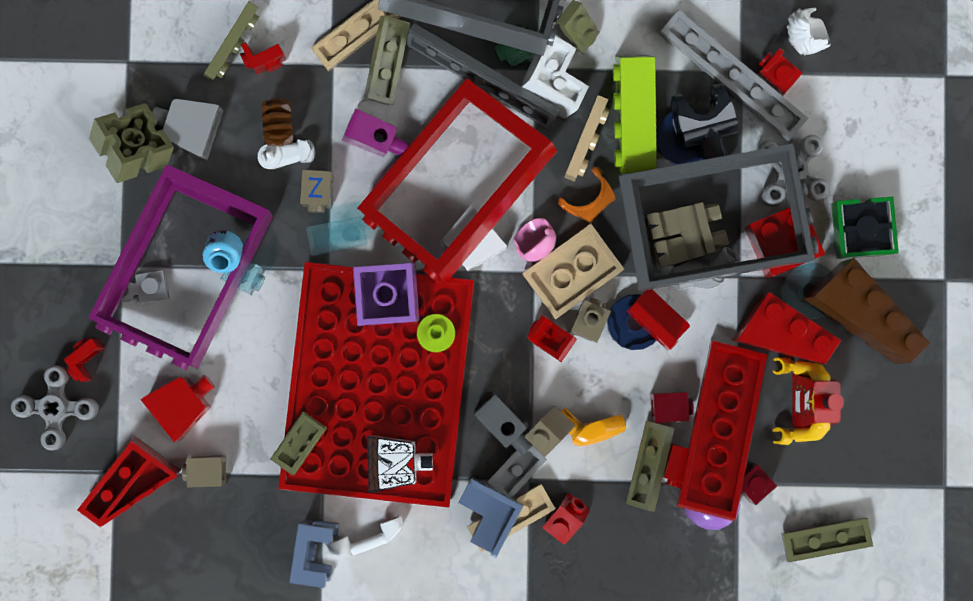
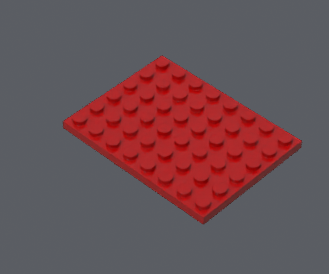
[278,262,474,508]

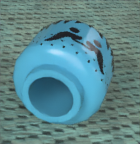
[203,230,243,273]

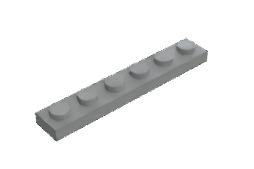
[659,10,808,141]

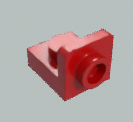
[757,48,803,96]

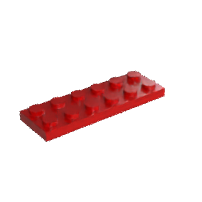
[676,340,767,521]

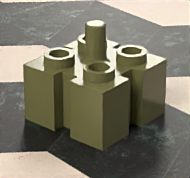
[89,103,174,183]

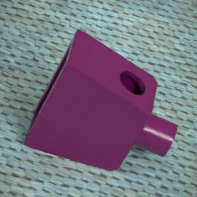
[341,109,409,157]

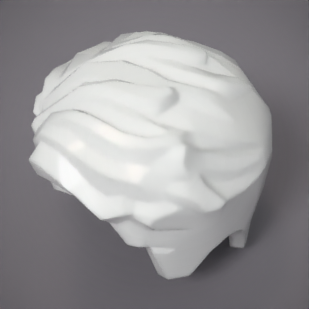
[787,8,831,55]

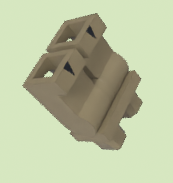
[645,202,729,270]

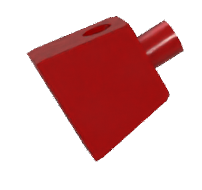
[141,374,215,442]

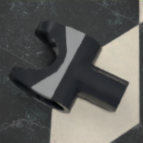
[671,83,739,160]

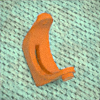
[557,166,616,223]

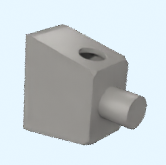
[152,99,224,161]

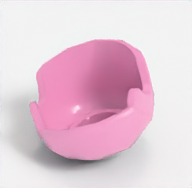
[513,218,556,262]

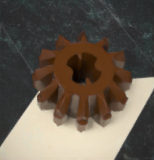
[262,98,293,147]

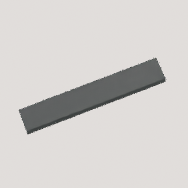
[406,23,560,130]

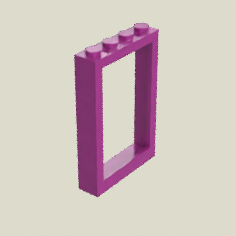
[88,164,273,371]

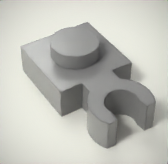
[121,270,170,303]

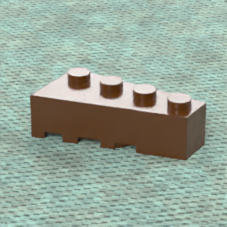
[802,258,930,364]

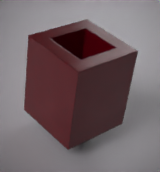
[650,392,694,423]
[741,463,777,505]

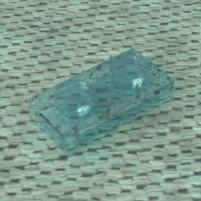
[306,216,368,256]

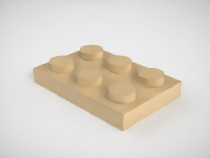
[522,224,624,320]

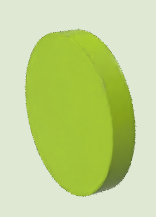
[417,314,455,352]

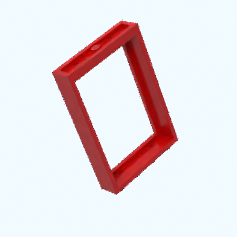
[357,78,557,283]

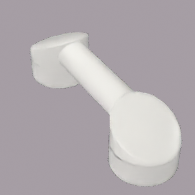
[326,516,404,556]

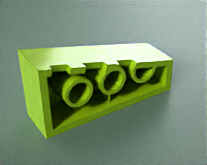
[613,55,657,174]

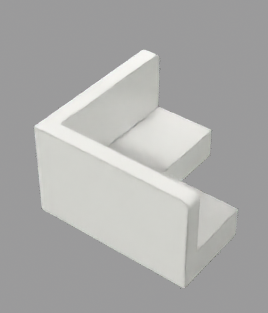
[520,36,589,119]

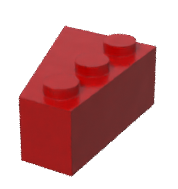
[732,292,841,365]
[77,436,181,527]

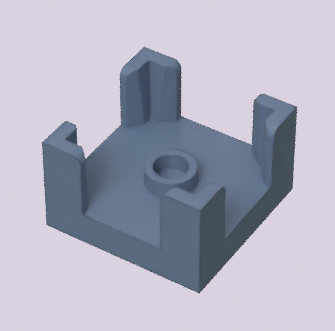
[289,518,339,588]

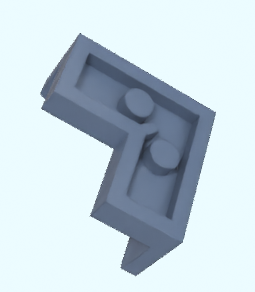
[458,477,523,558]

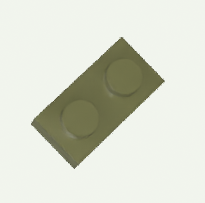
[556,0,600,54]

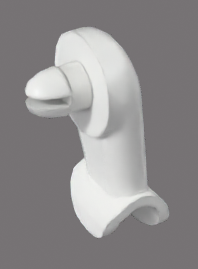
[258,139,315,169]

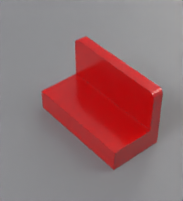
[626,289,690,350]

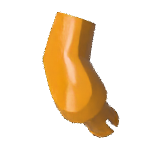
[561,407,626,447]

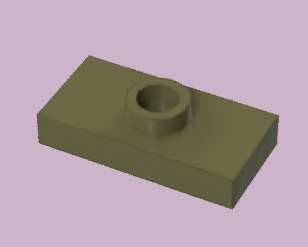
[270,411,327,476]

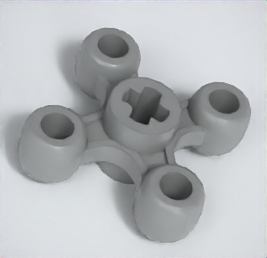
[756,135,830,207]
[11,365,99,451]

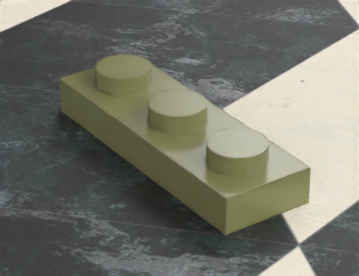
[204,1,259,81]
[363,15,410,106]
[626,421,675,512]
[781,517,873,562]

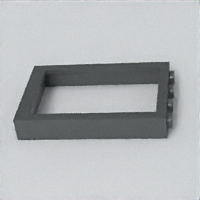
[378,0,566,56]
[619,144,818,291]

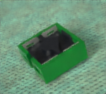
[831,196,899,259]

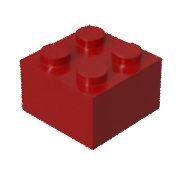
[744,207,825,279]

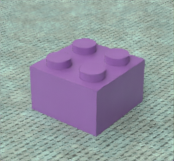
[353,263,419,326]

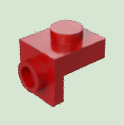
[240,42,287,75]
[527,315,577,362]
[64,338,105,382]
[542,493,590,545]

